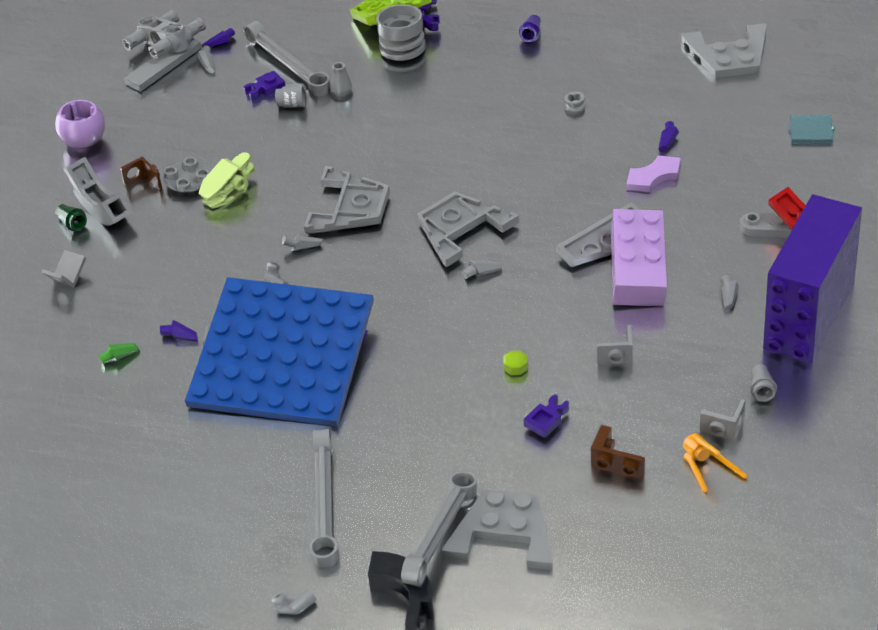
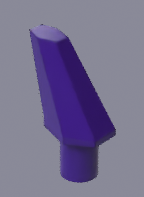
[202,28,235,48]
[658,121,679,152]
[160,320,198,342]

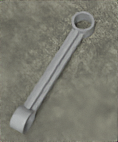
[243,21,330,96]
[309,429,339,568]
[401,471,477,587]

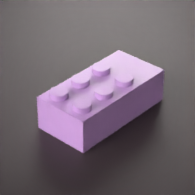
[611,209,667,306]

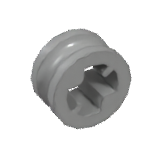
[564,91,585,112]

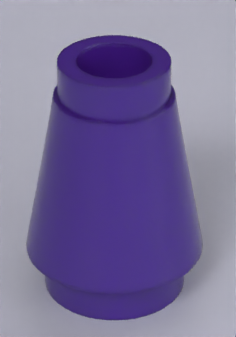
[519,15,541,42]

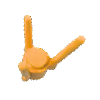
[683,433,748,493]

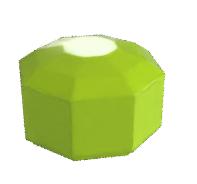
[503,350,528,375]

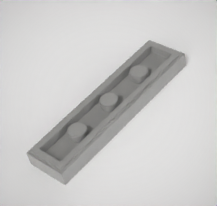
[124,38,202,92]

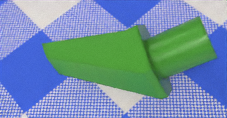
[99,343,140,364]

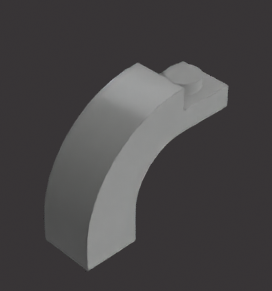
[63,157,133,226]

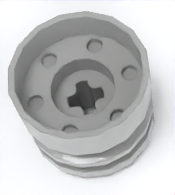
[376,4,426,61]

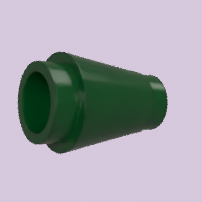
[55,204,87,231]

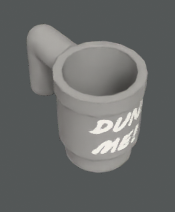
[275,83,306,108]

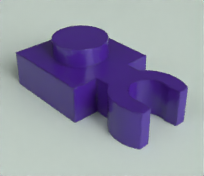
[244,71,286,101]
[523,394,569,438]

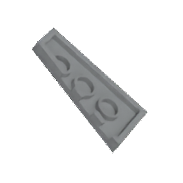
[556,202,640,267]

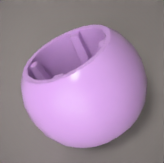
[55,100,105,148]

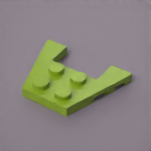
[350,0,432,26]

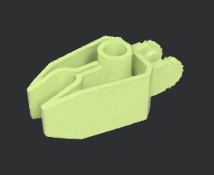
[199,152,255,208]

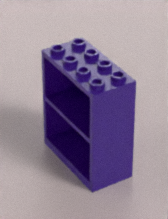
[763,194,862,364]

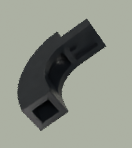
[368,551,435,630]

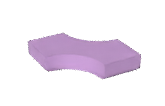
[626,156,681,193]

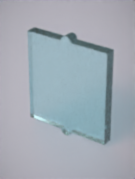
[788,115,835,143]

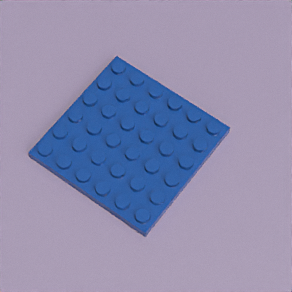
[185,277,374,427]

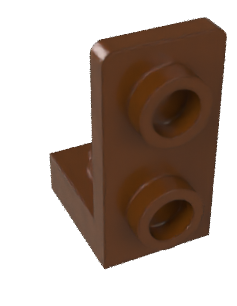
[591,425,645,479]

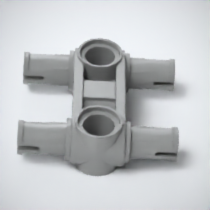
[122,10,206,59]

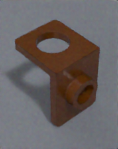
[120,156,162,190]

